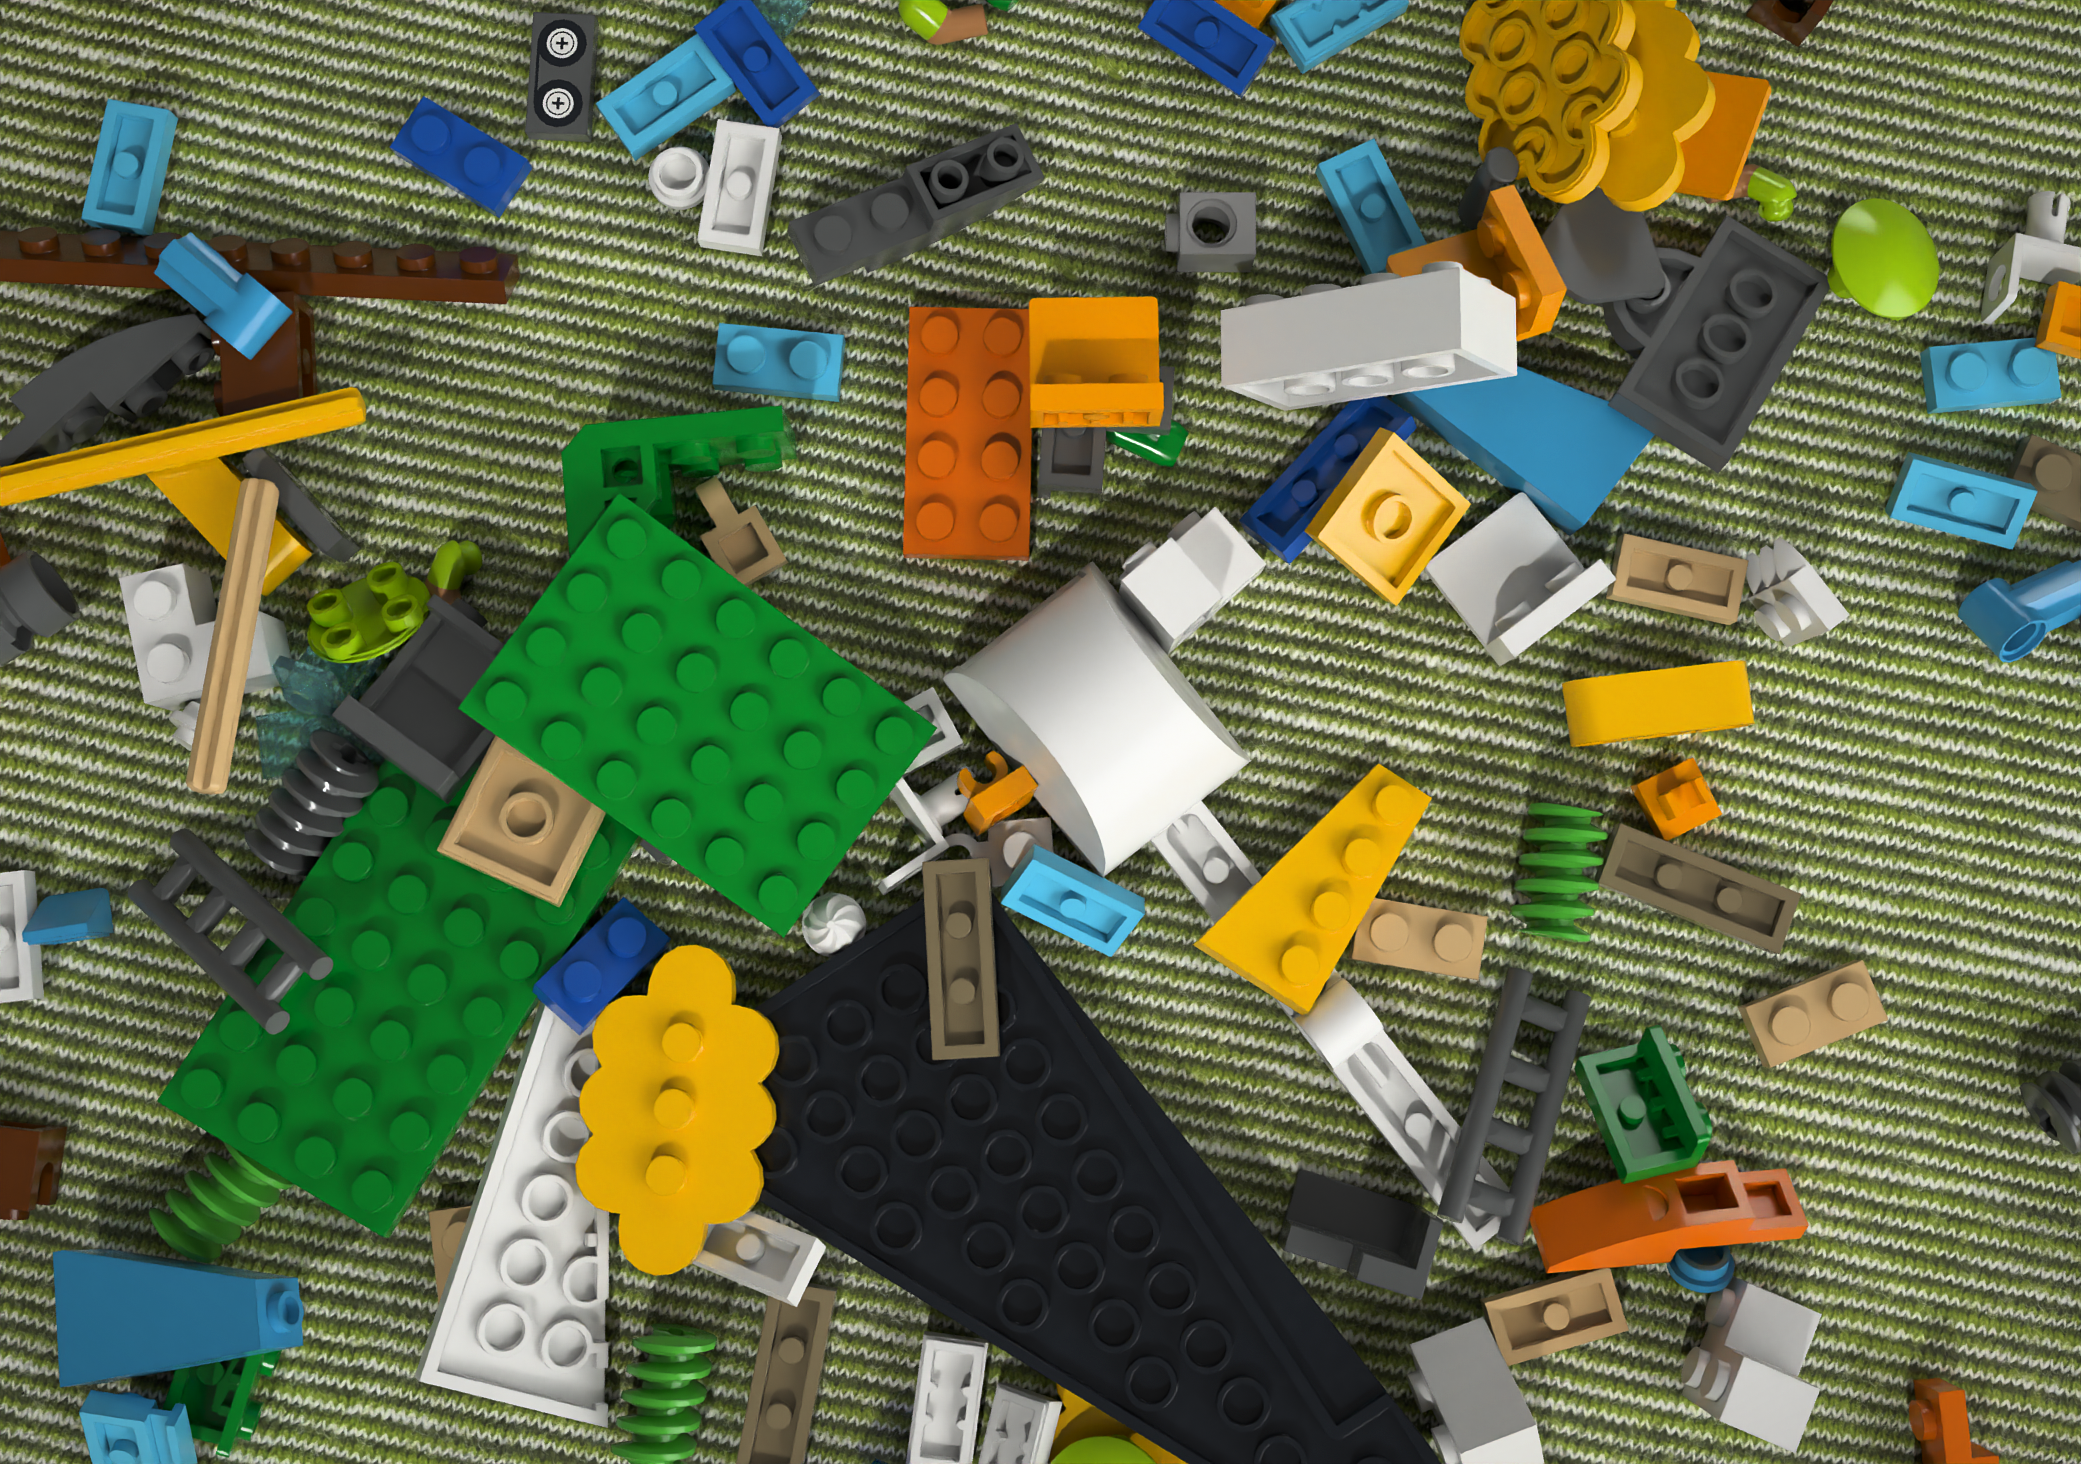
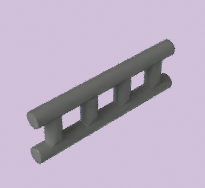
[128,828,333,1034]
[1437,967,1591,1246]

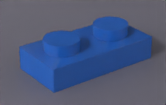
[693,0,821,128]
[1138,0,1276,99]
[390,96,533,219]
[532,897,671,1036]

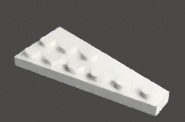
[414,1001,609,1428]

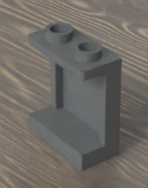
[332,594,511,804]

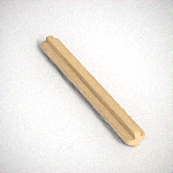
[186,478,279,795]

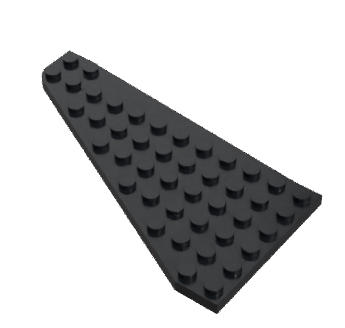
[754,889,1442,1464]

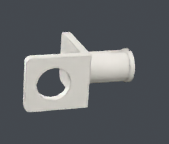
[1980,191,2081,325]
[878,765,980,895]

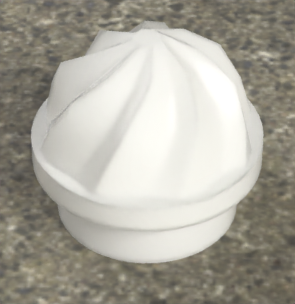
[802,893,866,957]

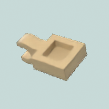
[694,476,788,587]

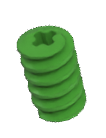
[1510,802,1608,942]
[149,1142,295,1263]
[610,1323,717,1464]

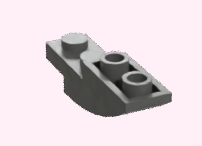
[787,123,1044,286]
[0,314,215,467]

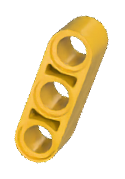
[146,422,314,597]
[1562,660,1755,747]

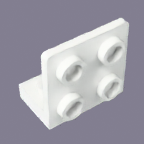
[1424,492,1617,667]

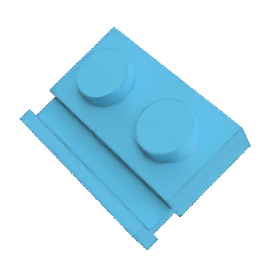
[79,1390,198,1464]

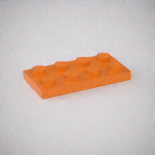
[903,307,1032,561]

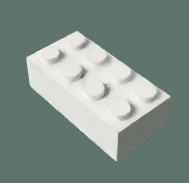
[1221,261,1517,411]

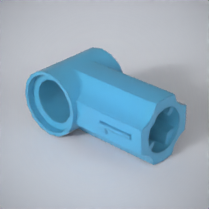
[154,232,293,360]
[1958,560,2081,663]

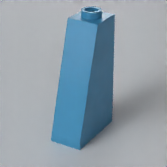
[1392,366,1655,536]
[53,1249,304,1387]

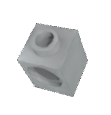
[1164,192,1256,272]

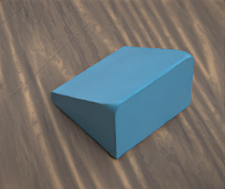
[22,888,114,945]

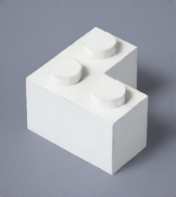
[1119,507,1266,655]
[119,563,296,711]
[1681,1276,1822,1453]
[1406,1317,1544,1464]

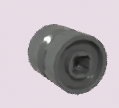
[0,549,81,667]

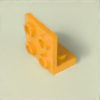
[1674,71,1772,201]
[1385,184,1567,342]
[1029,296,1164,428]

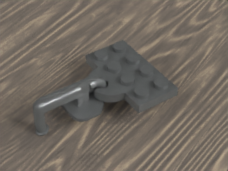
[1457,146,1830,473]

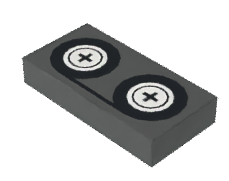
[525,12,599,142]
[242,447,361,563]

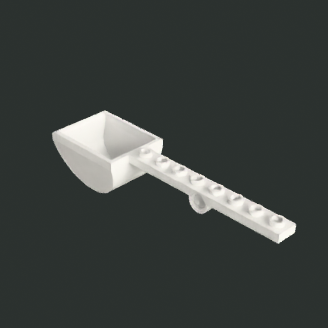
[942,561,1510,1250]

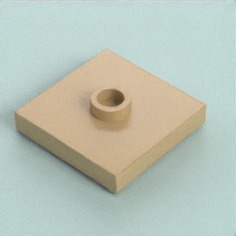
[437,735,606,907]

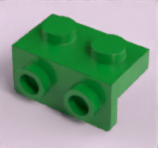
[1574,1025,1712,1184]
[162,1350,282,1458]

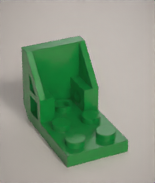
[561,405,797,557]

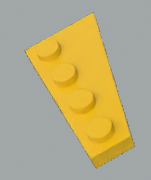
[1193,763,1432,1015]

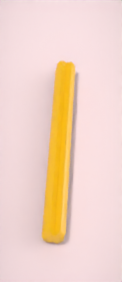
[0,387,367,507]

